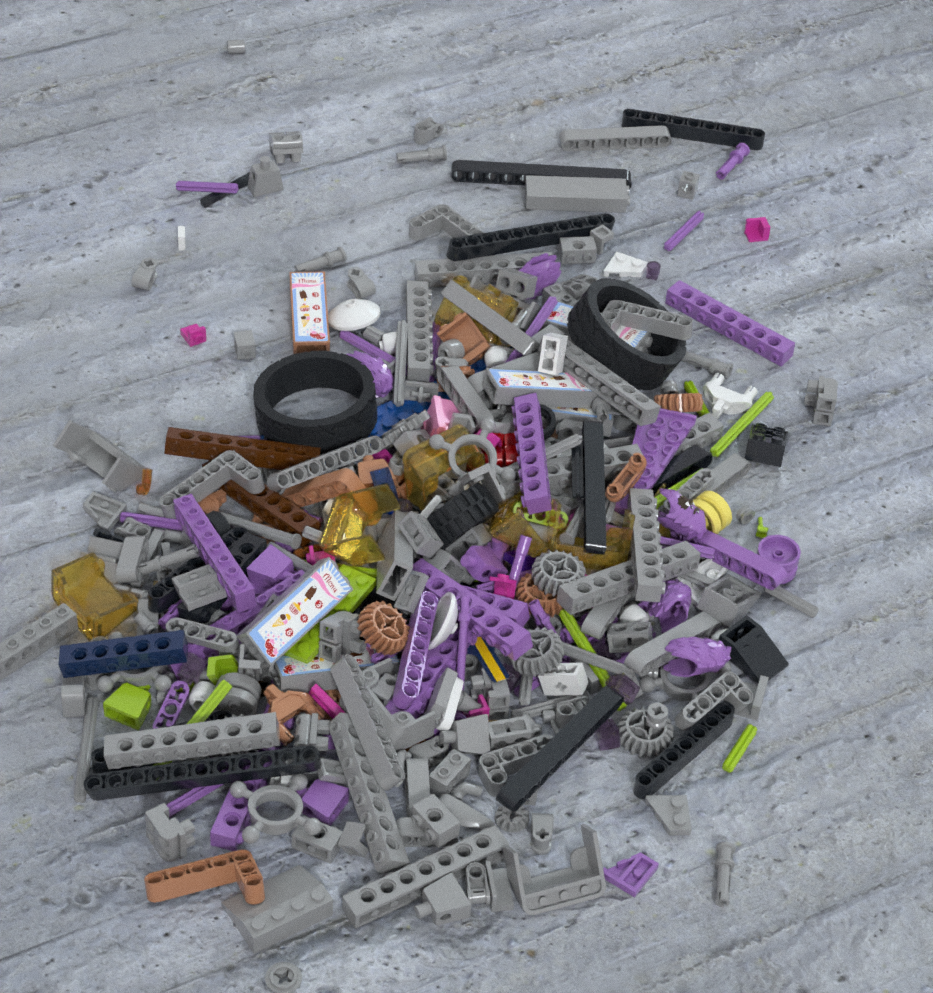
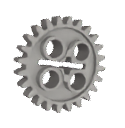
[381,410,430,449]

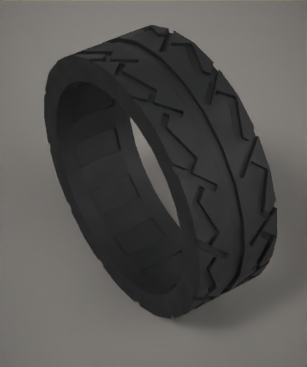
[567,278,687,391]
[253,351,377,455]

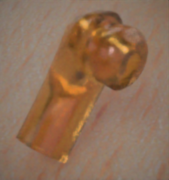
[136,468,153,496]

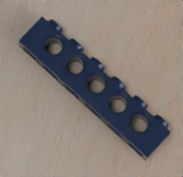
[58,630,188,678]

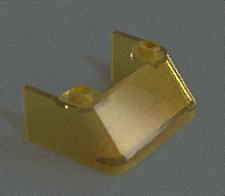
[403,425,486,511]
[319,483,401,566]
[547,498,635,570]

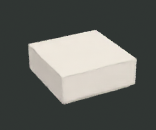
[178,226,186,250]

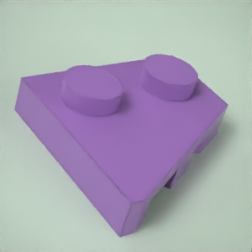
[603,852,659,898]

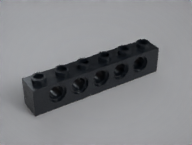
[177,532,267,624]

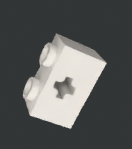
[538,332,568,375]
[538,663,588,696]

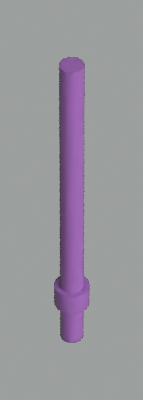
[456,596,471,714]

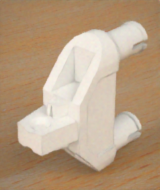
[703,373,758,419]

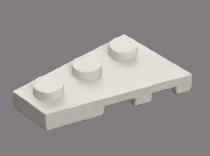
[673,557,728,609]

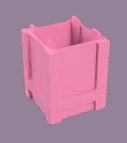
[421,395,460,455]

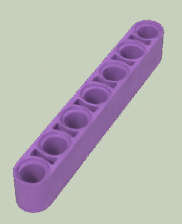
[667,529,788,590]
[393,591,438,709]

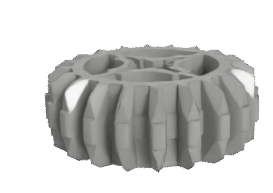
[531,549,586,597]
[509,626,564,677]
[617,706,674,759]

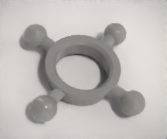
[429,418,516,498]
[97,631,171,692]
[639,657,731,708]
[230,774,321,844]

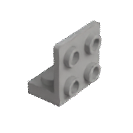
[459,463,506,504]

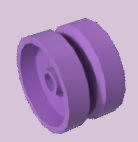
[757,535,801,584]

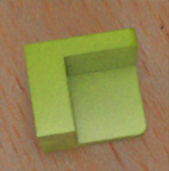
[207,655,239,686]

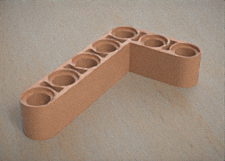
[281,468,379,523]
[144,849,265,905]

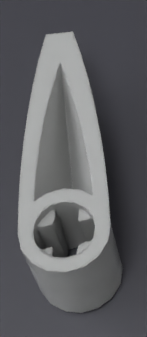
[439,793,495,829]

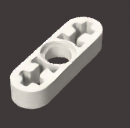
[435,677,464,731]

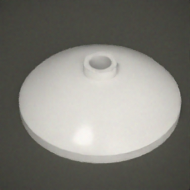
[328,299,380,331]
[428,592,458,650]

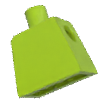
[103,683,152,731]

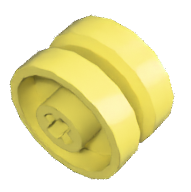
[693,491,732,534]

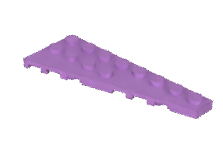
[614,408,697,516]

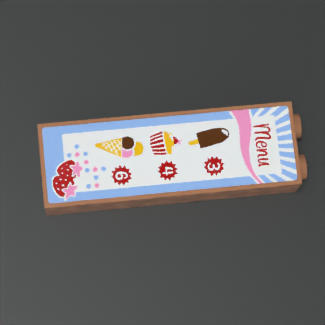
[290,271,330,354]

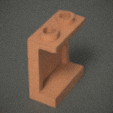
[437,312,492,366]

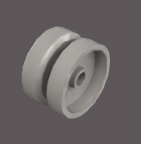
[212,673,262,717]

